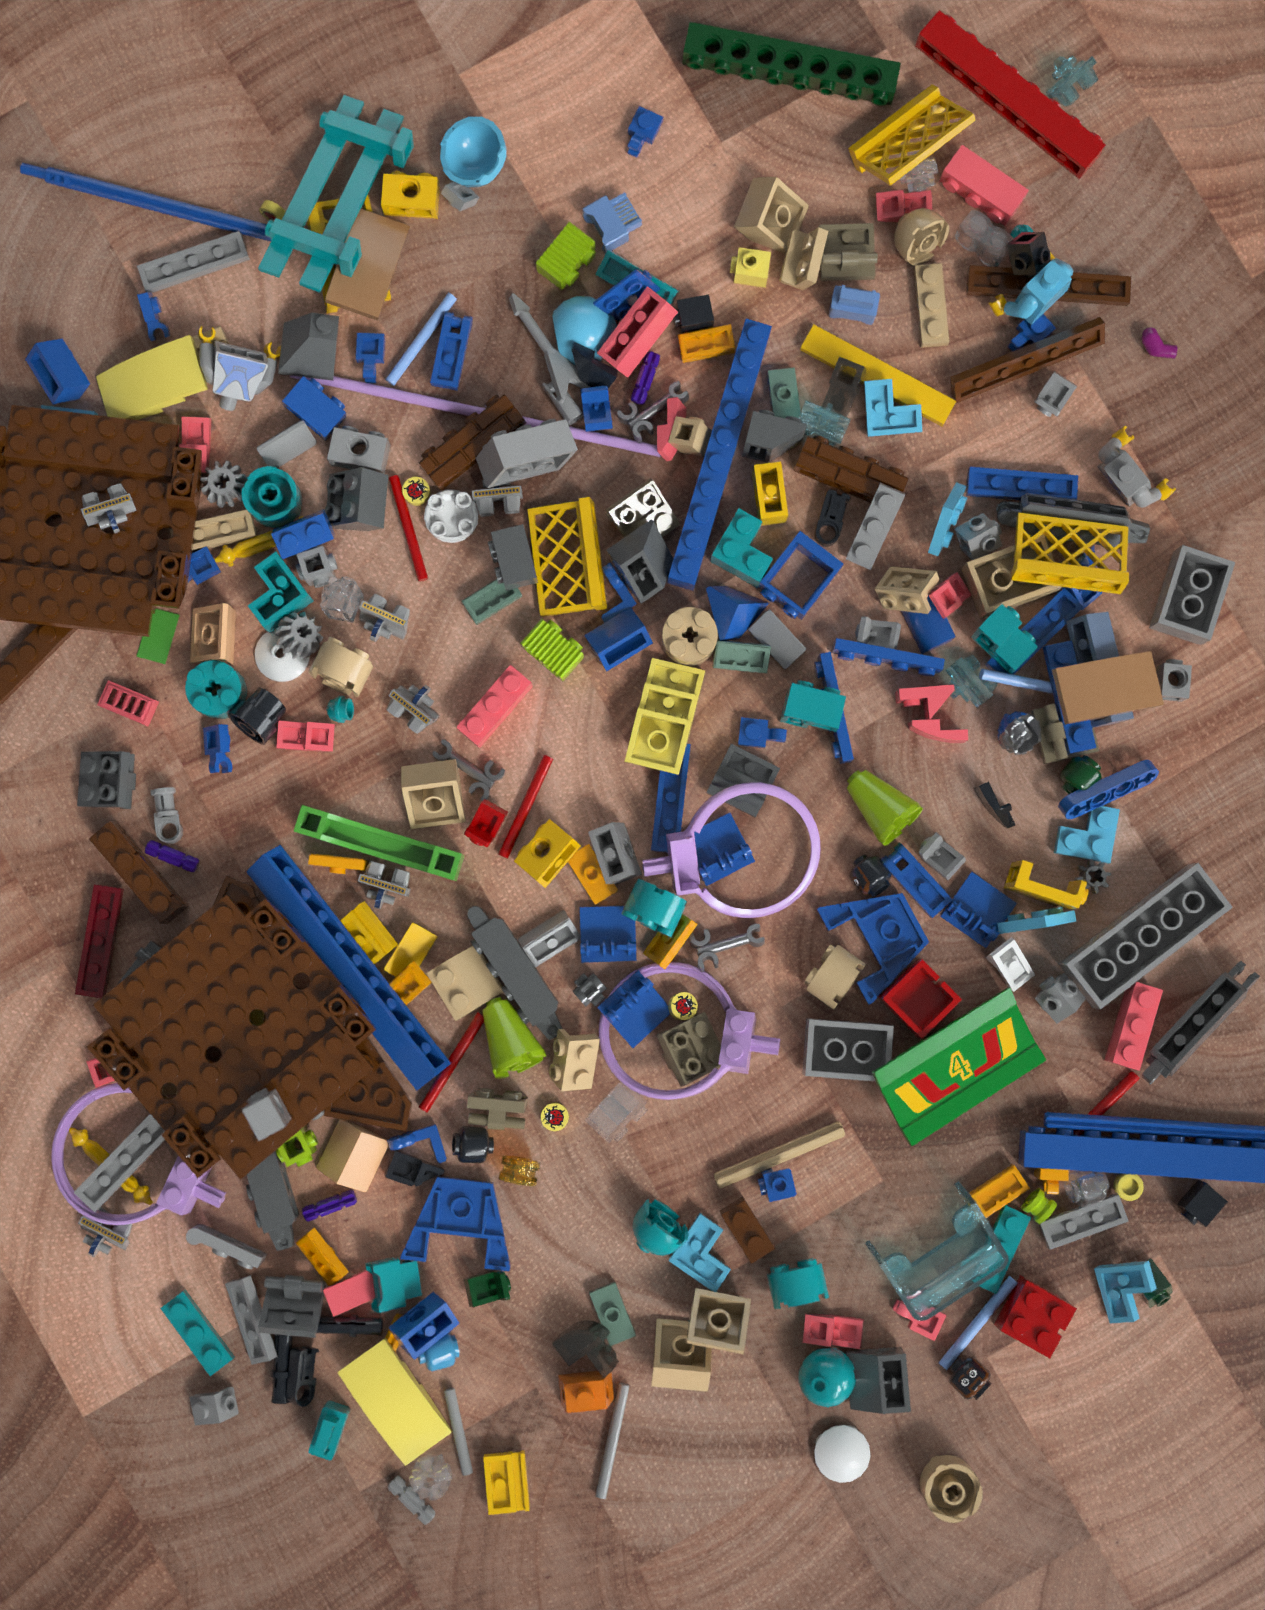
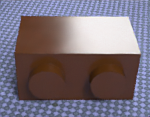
[720,1196,775,1264]

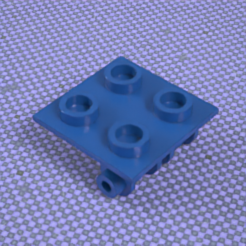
[593,269,660,321]
[694,813,755,886]
[940,872,1017,948]
[580,906,637,963]
[597,970,670,1048]

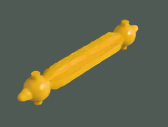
[214,516,304,567]
[69,1127,153,1205]

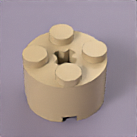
[662,607,718,667]
[309,637,373,697]
[805,945,866,1010]
[920,1455,982,1523]

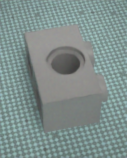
[327,426,391,474]
[588,822,642,884]
[242,1088,292,1141]

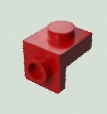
[464,799,508,847]

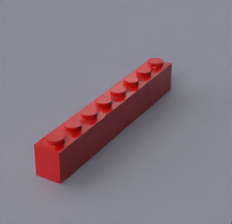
[915,10,1106,180]

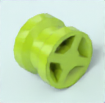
[1021,1188,1057,1224]

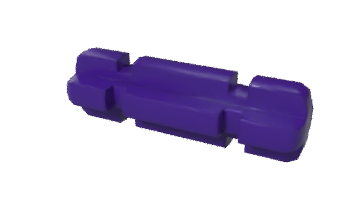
[631,351,660,405]
[145,840,199,872]
[302,1189,357,1222]

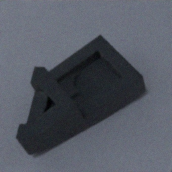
[572,342,618,389]
[974,782,1015,829]
[384,1150,445,1187]

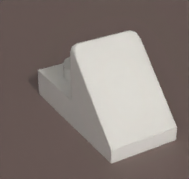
[986,937,1035,992]

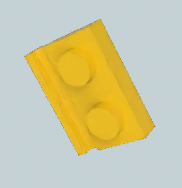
[340,901,398,965]
[483,1450,530,1515]

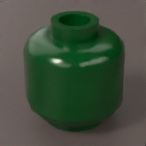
[1060,755,1102,794]

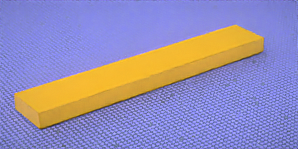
[800,324,956,427]

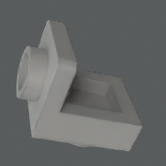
[1035,371,1077,417]
[855,616,901,650]
[919,832,966,881]
[189,1387,239,1425]

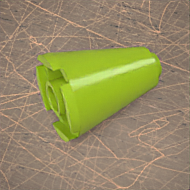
[847,770,923,846]
[483,997,547,1079]

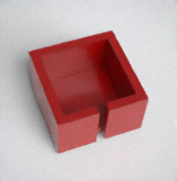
[878,959,962,1039]
[994,1275,1077,1359]

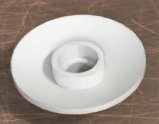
[255,628,310,682]

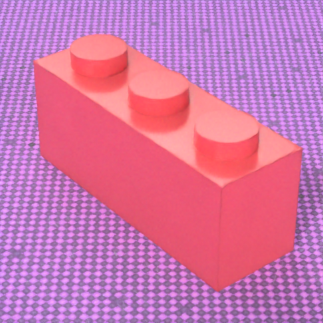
[940,145,1029,226]
[597,286,678,378]
[456,665,533,749]
[1104,982,1163,1071]

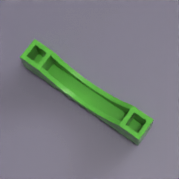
[294,805,465,882]

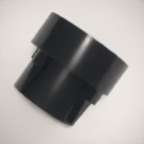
[228,687,286,745]

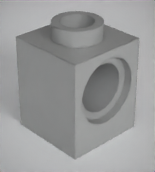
[1156,659,1192,702]

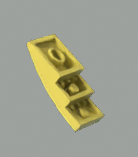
[96,335,208,420]
[625,658,705,775]
[337,1338,453,1466]

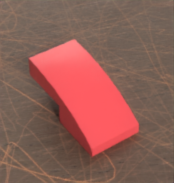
[876,190,933,222]
[657,397,686,461]
[179,417,211,473]
[928,572,971,619]
[908,719,968,743]
[276,720,335,752]
[323,1270,375,1317]
[803,1313,864,1349]

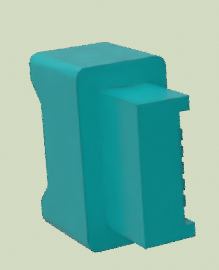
[365,1257,422,1313]
[308,1400,351,1461]

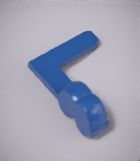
[601,562,637,623]
[387,1124,447,1163]

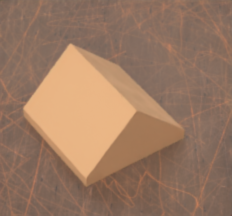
[190,603,236,665]
[316,1119,389,1192]

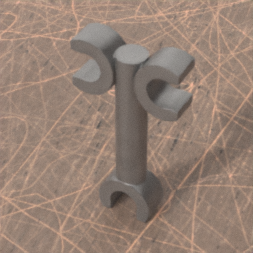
[617,381,689,443]
[432,739,505,801]
[689,924,765,972]

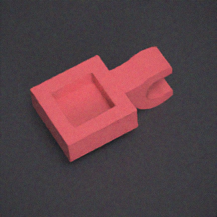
[892,1299,947,1341]

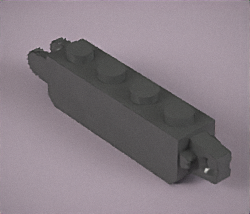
[996,493,1150,548]
[467,906,563,1040]
[1142,961,1260,1085]
[246,1151,299,1251]

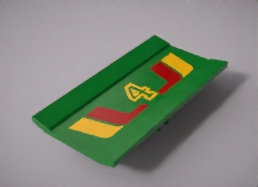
[872,987,1046,1146]

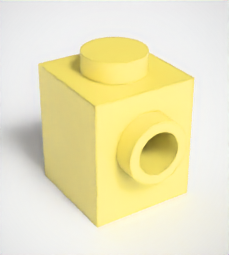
[730,247,771,287]

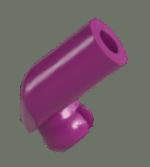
[1141,327,1178,359]

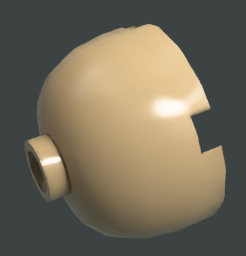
[894,208,949,266]

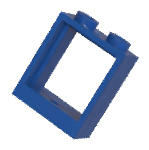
[758,531,844,620]

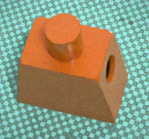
[558,1369,614,1413]

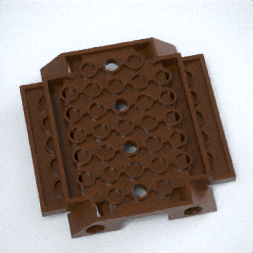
[0,405,202,637]
[87,895,376,1180]

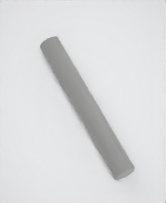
[444,1388,473,1476]

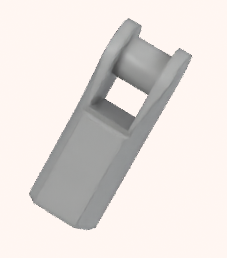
[542,381,583,425]

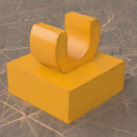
[1034,1168,1069,1194]

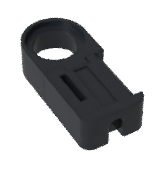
[814,489,851,547]
[286,1346,319,1407]

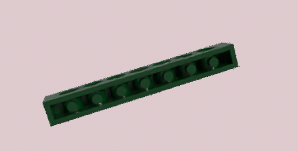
[682,22,901,106]

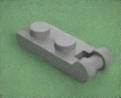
[186,1224,267,1269]

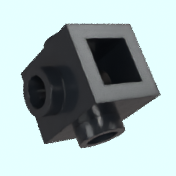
[1007,232,1051,278]

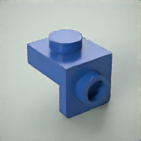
[581,386,613,432]
[757,1168,796,1202]

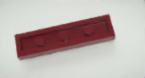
[75,884,124,998]

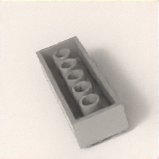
[1059,863,1233,1009]

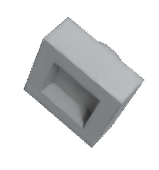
[441,182,479,211]

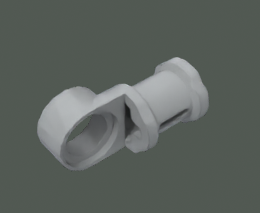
[150,787,183,844]

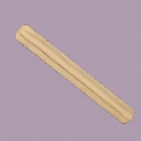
[714,1121,845,1188]

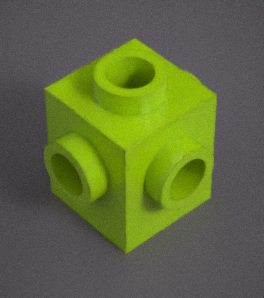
[276,1126,318,1167]

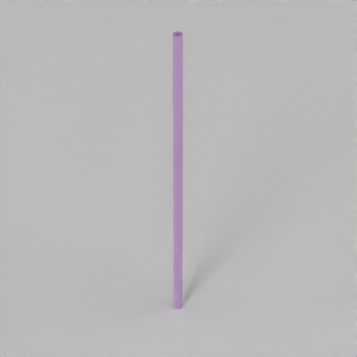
[290,375,660,457]

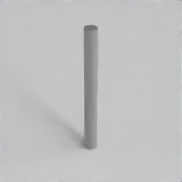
[595,1383,630,1499]

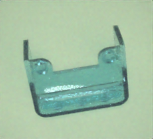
[865,1181,1008,1321]

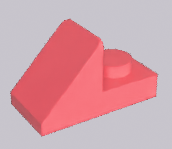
[895,685,954,720]

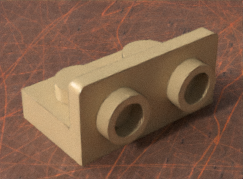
[779,227,828,290]
[875,566,940,614]

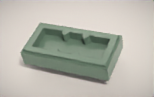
[767,367,801,419]
[462,579,523,625]
[712,640,771,673]
[589,1282,636,1346]

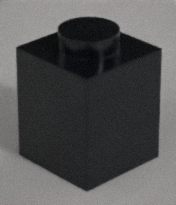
[673,294,714,334]
[1177,1180,1228,1227]

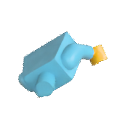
[989,252,1073,325]

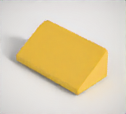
[384,922,438,977]

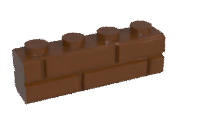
[419,394,526,491]
[794,435,909,503]
[89,821,188,924]

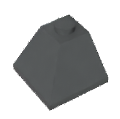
[278,313,339,381]

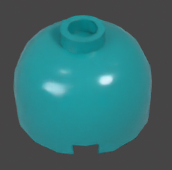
[632,1199,689,1256]
[798,1347,856,1408]

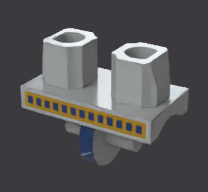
[472,480,523,517]
[81,484,136,533]
[359,594,410,642]
[386,685,440,734]
[358,861,411,909]
[78,1207,133,1257]

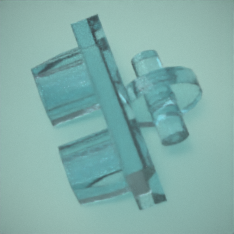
[1046,56,1099,107]
[798,400,851,446]
[945,655,997,708]

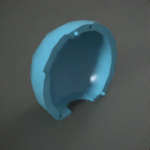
[440,116,507,187]
[552,296,617,366]

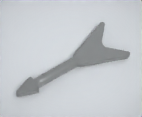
[509,293,590,403]

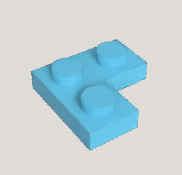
[864,379,922,437]
[928,482,968,556]
[1054,806,1120,864]
[997,907,1076,934]
[668,1213,731,1292]
[1094,1261,1157,1323]

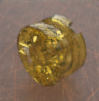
[498,1155,541,1186]

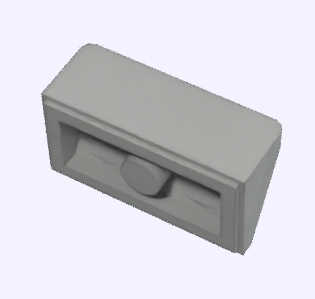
[256,420,317,468]
[748,609,806,670]
[518,910,581,968]

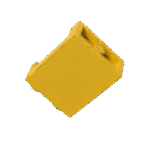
[1003,860,1088,909]

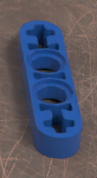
[1058,760,1159,820]

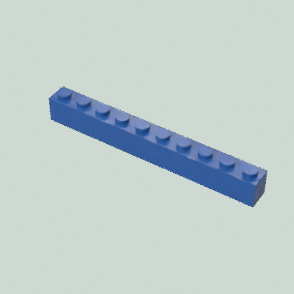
[667,319,772,591]
[246,845,451,1091]
[1018,1126,1265,1183]

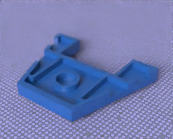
[816,893,929,1005]
[401,1176,511,1271]

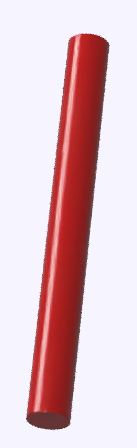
[388,475,429,582]
[498,755,553,859]
[419,1012,484,1113]
[1073,1071,1140,1135]

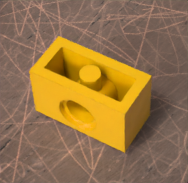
[381,171,440,219]
[752,462,788,526]
[514,819,581,888]

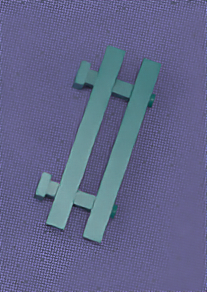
[258,95,414,292]

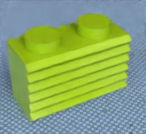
[536,222,596,290]
[520,619,584,682]

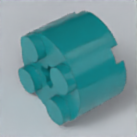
[241,466,302,528]
[185,660,247,719]
[621,879,687,937]
[767,1258,829,1309]

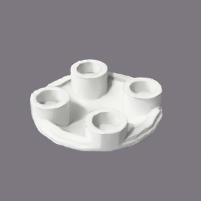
[424,489,478,543]
[814,1425,870,1483]

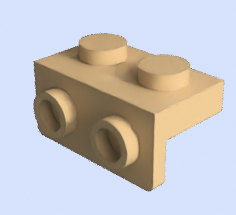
[549,1029,600,1091]

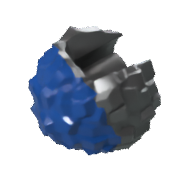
[997,711,1042,755]

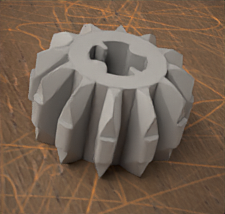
[201,460,247,508]
[274,611,323,659]

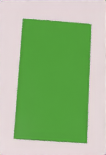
[137,609,180,664]

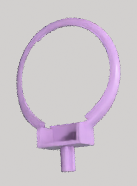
[642,782,821,918]
[599,962,780,1100]
[51,1083,226,1225]

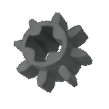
[1074,859,1111,894]
[573,973,607,1006]

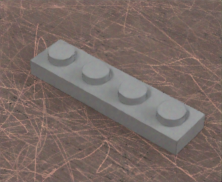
[137,231,250,293]
[74,1114,165,1212]

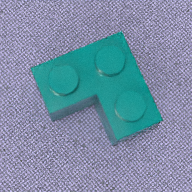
[710,508,773,588]
[248,552,314,633]
[971,604,1038,674]
[780,680,847,732]

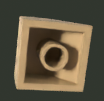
[734,177,809,254]
[401,759,465,829]
[426,946,503,1021]
[687,1288,751,1354]
[651,1319,712,1392]

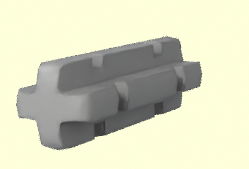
[388,1475,436,1525]

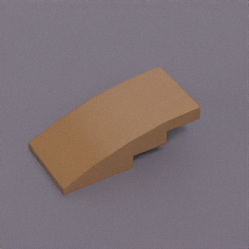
[325,209,410,321]
[1052,651,1164,724]

